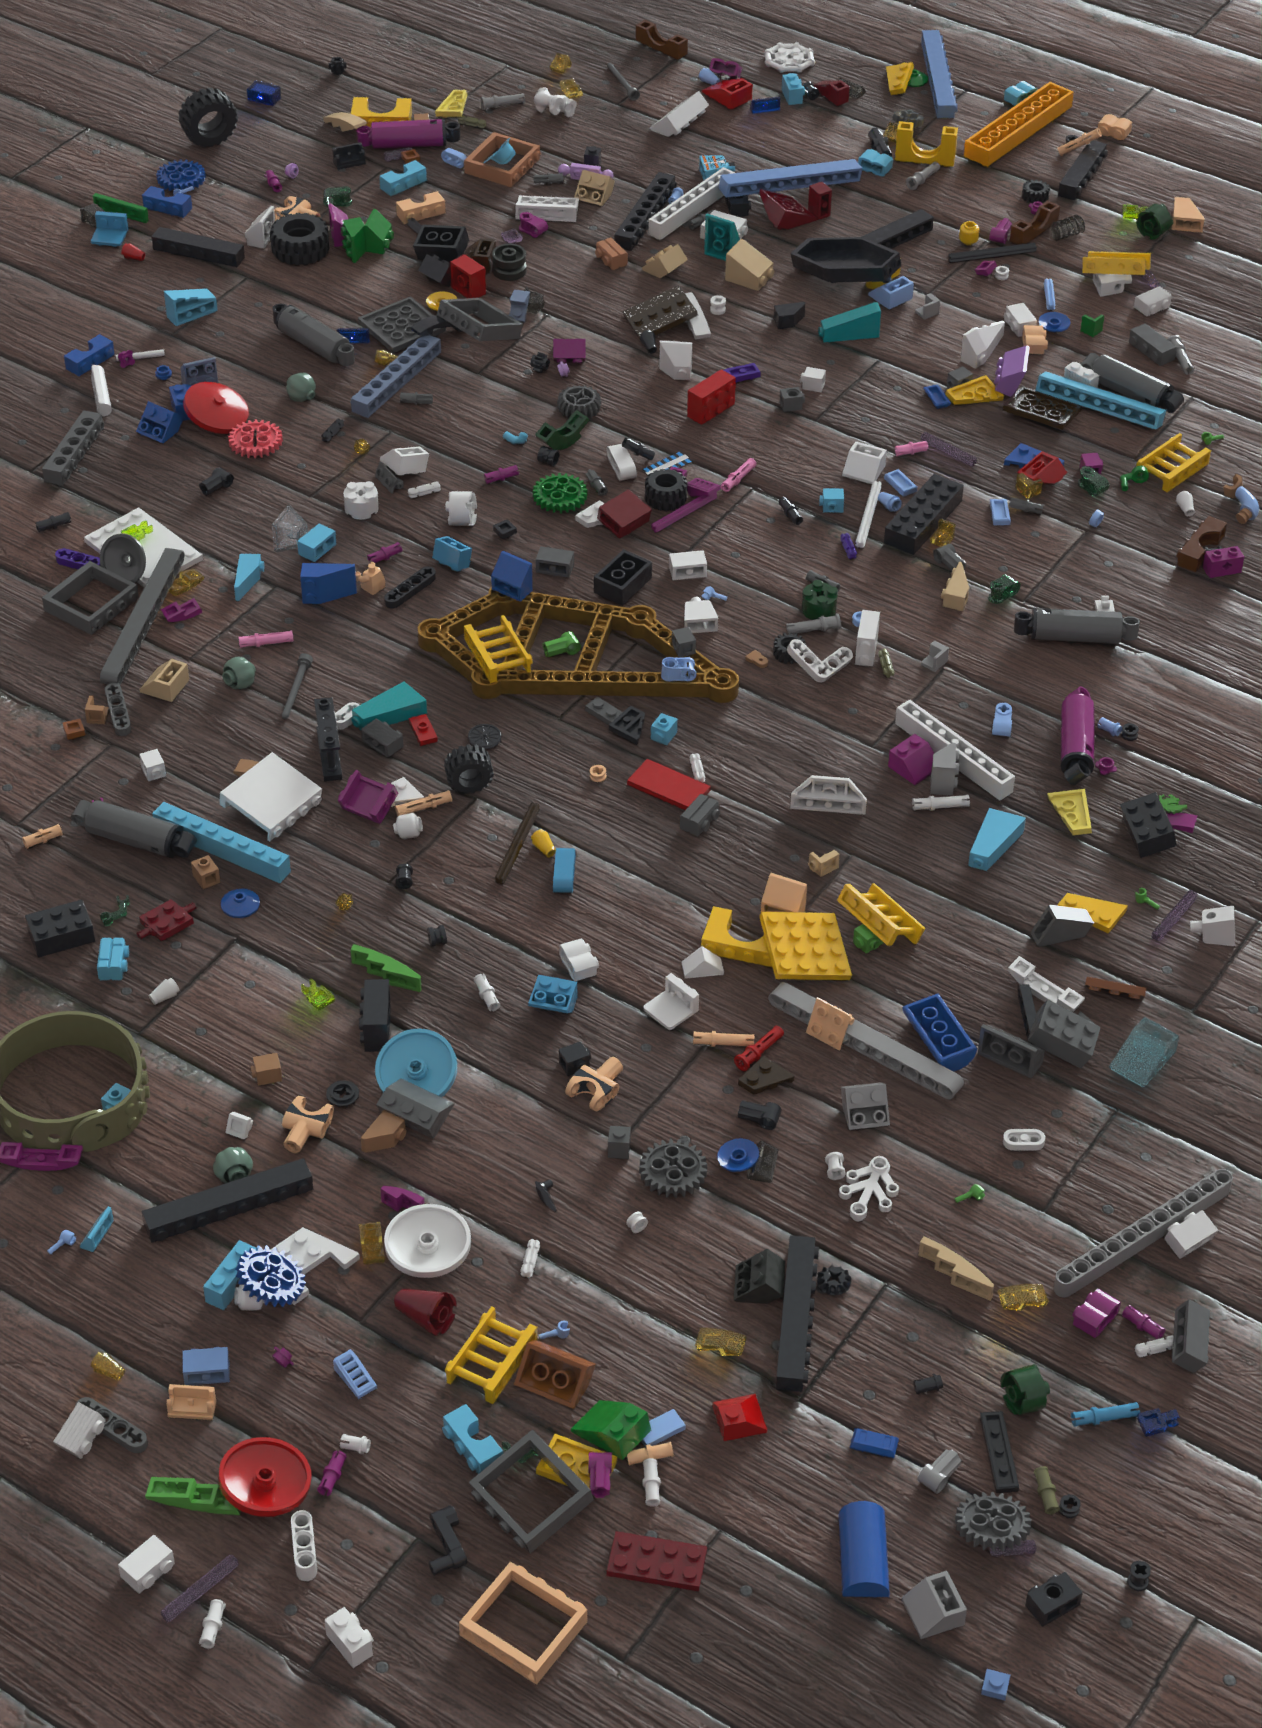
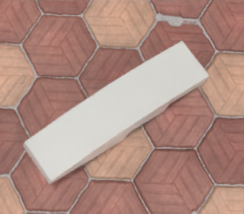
[685,292,711,339]

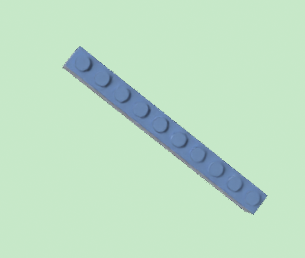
[921,30,957,118]
[719,159,862,197]

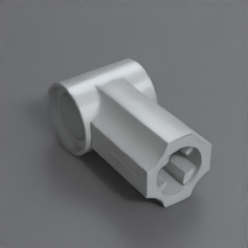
[918,1449,962,1494]

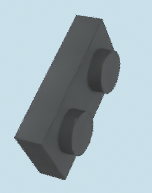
[585,697,623,725]

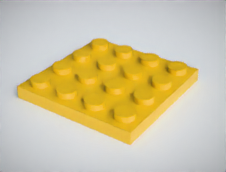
[759,912,852,980]

